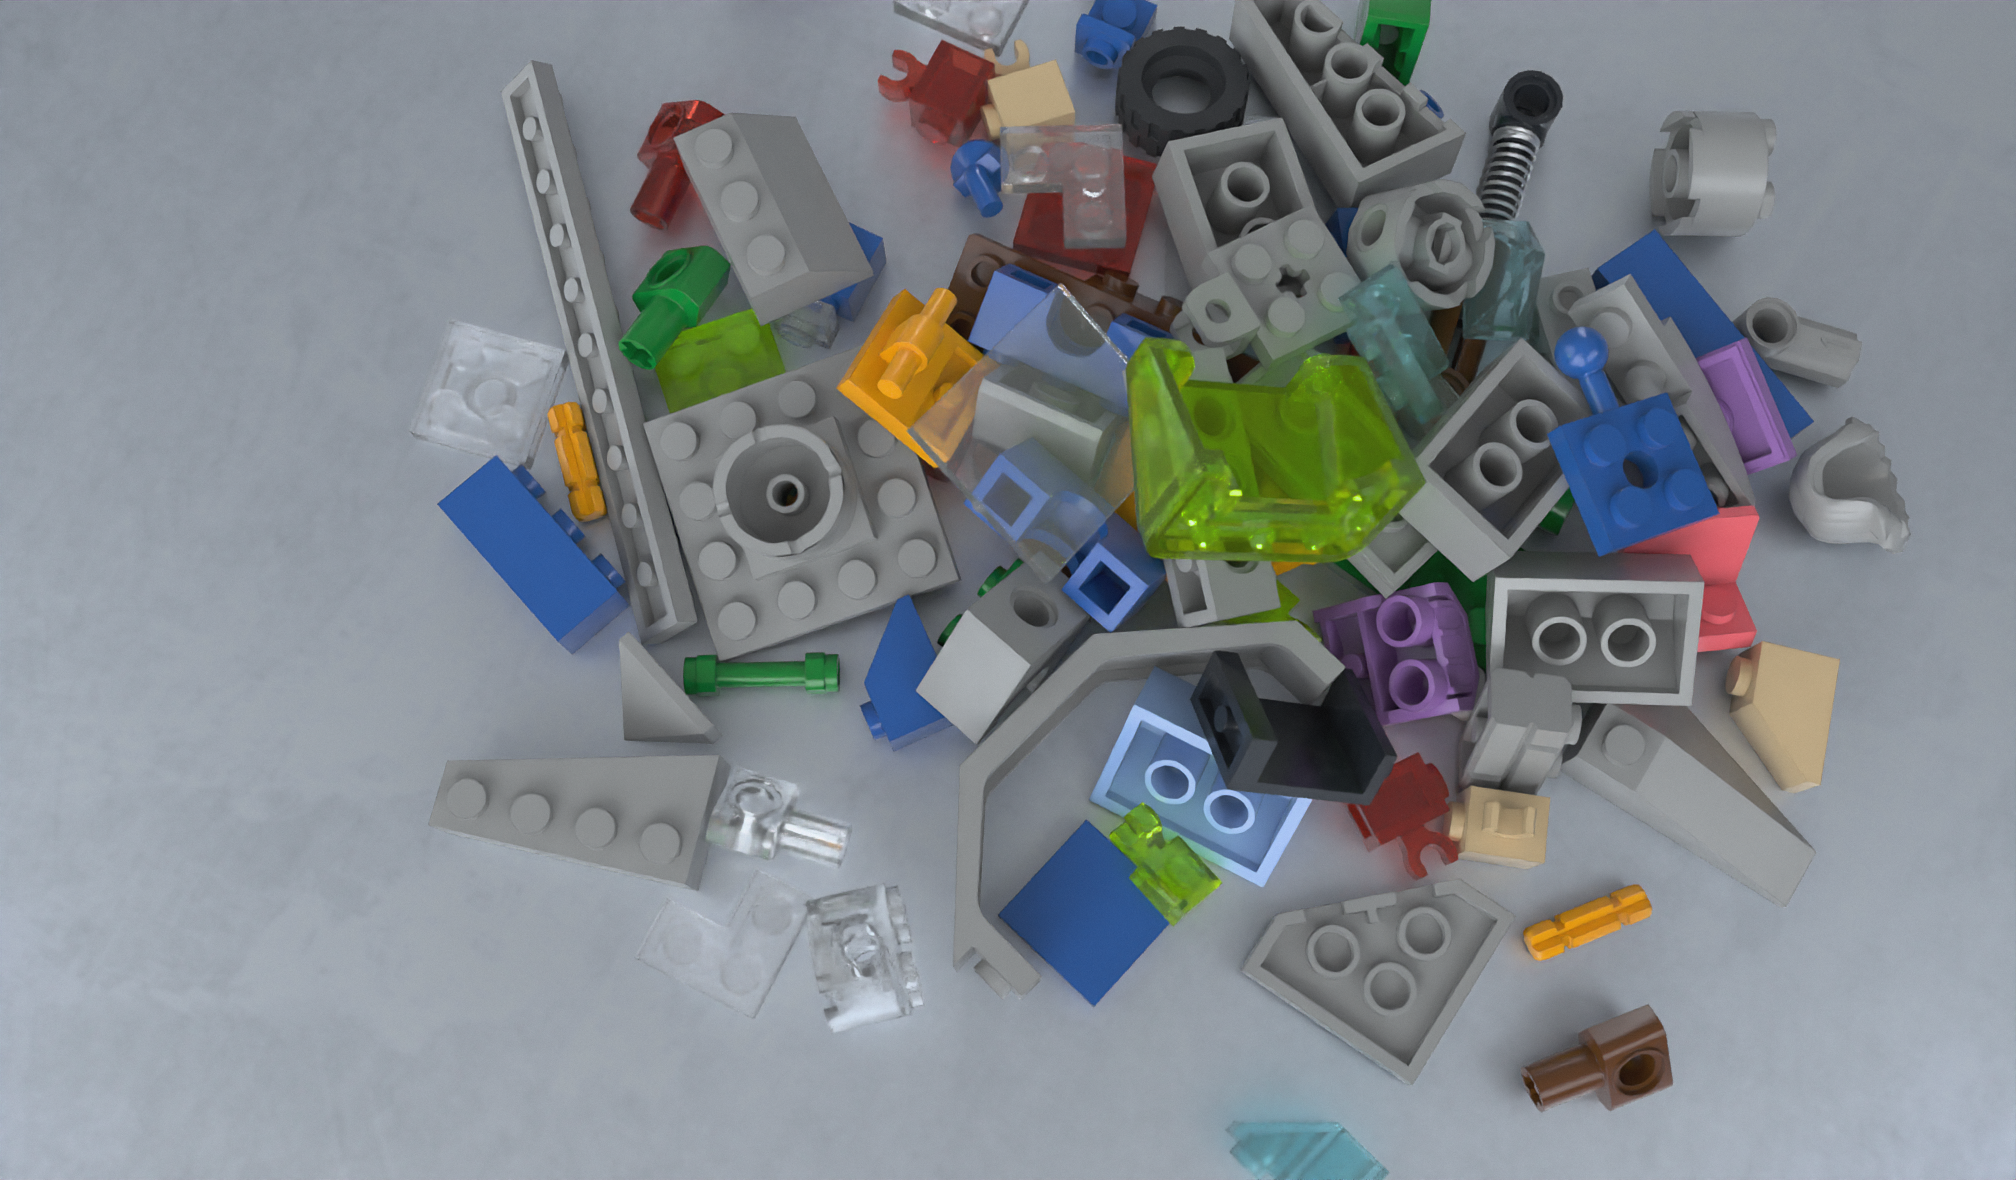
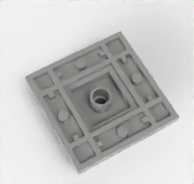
[643,345,962,662]

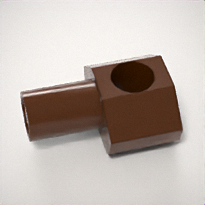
[1521,1004,1673,1112]

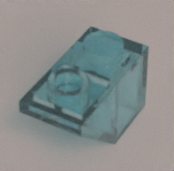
[1225,1120,1390,1180]

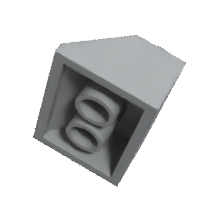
[674,113,873,326]
[1485,551,1705,706]

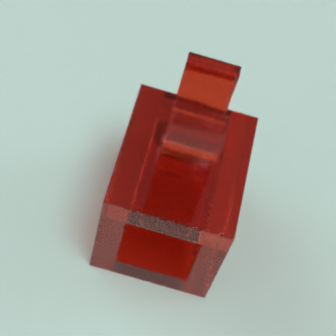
[877,39,995,148]
[1343,752,1458,880]

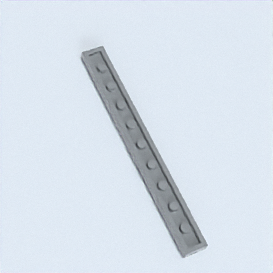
[501,60,698,644]

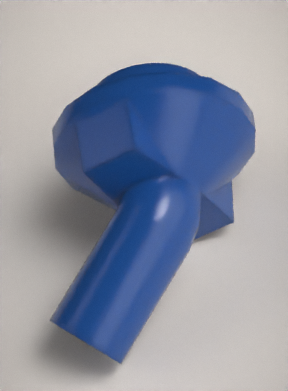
[950,139,1010,218]

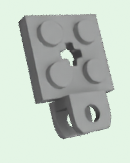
[1170,204,1378,370]

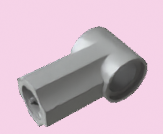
[1732,297,1862,388]

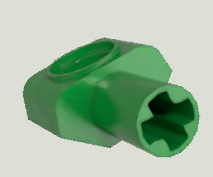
[618,245,731,370]

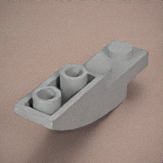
[1568,274,1756,508]

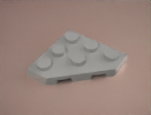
[1239,878,1516,1085]

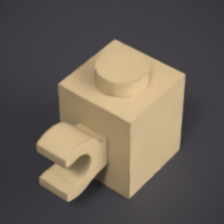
[980,39,1075,159]
[1443,786,1550,869]

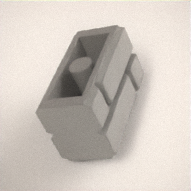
[1459,667,1582,795]

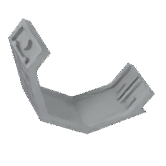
[953,620,1345,1000]

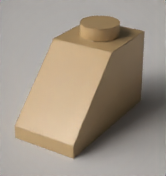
[1725,641,1840,794]

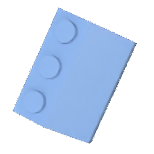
[1089,666,1313,887]

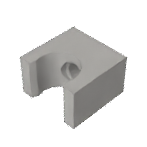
[916,552,1091,745]

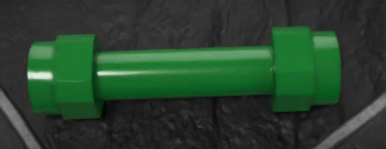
[683,652,840,696]

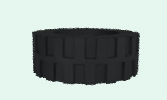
[1115,26,1250,158]

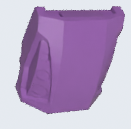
[1312,582,1480,727]

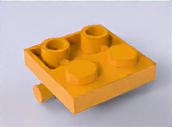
[836,288,998,468]

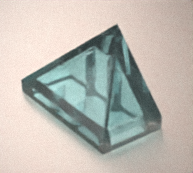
[1463,219,1546,342]

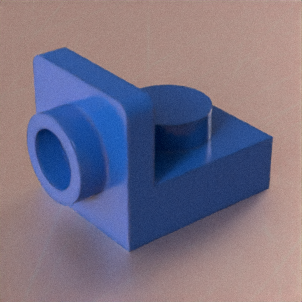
[1074,0,1158,70]

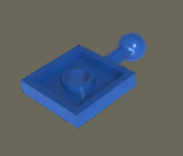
[1547,326,1720,557]

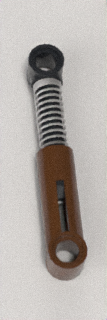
[1398,70,1563,443]

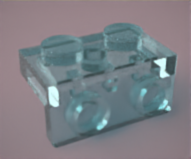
[1338,264,1449,425]

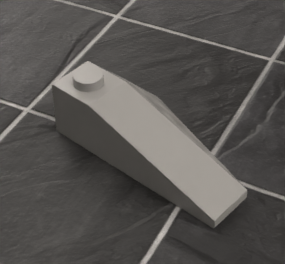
[1560,703,1816,908]

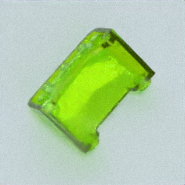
[1125,337,1426,563]

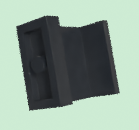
[1190,650,1398,805]

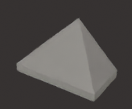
[619,631,723,744]

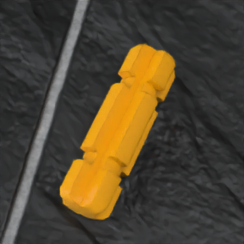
[547,402,607,522]
[1523,884,1652,961]

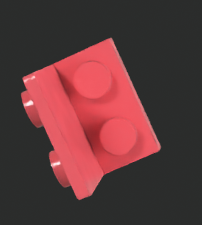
[1617,505,1760,652]

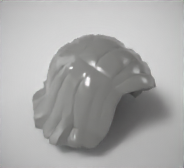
[1789,417,1911,554]

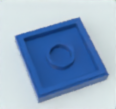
[998,819,1183,1007]

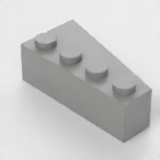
[1229,0,1466,208]

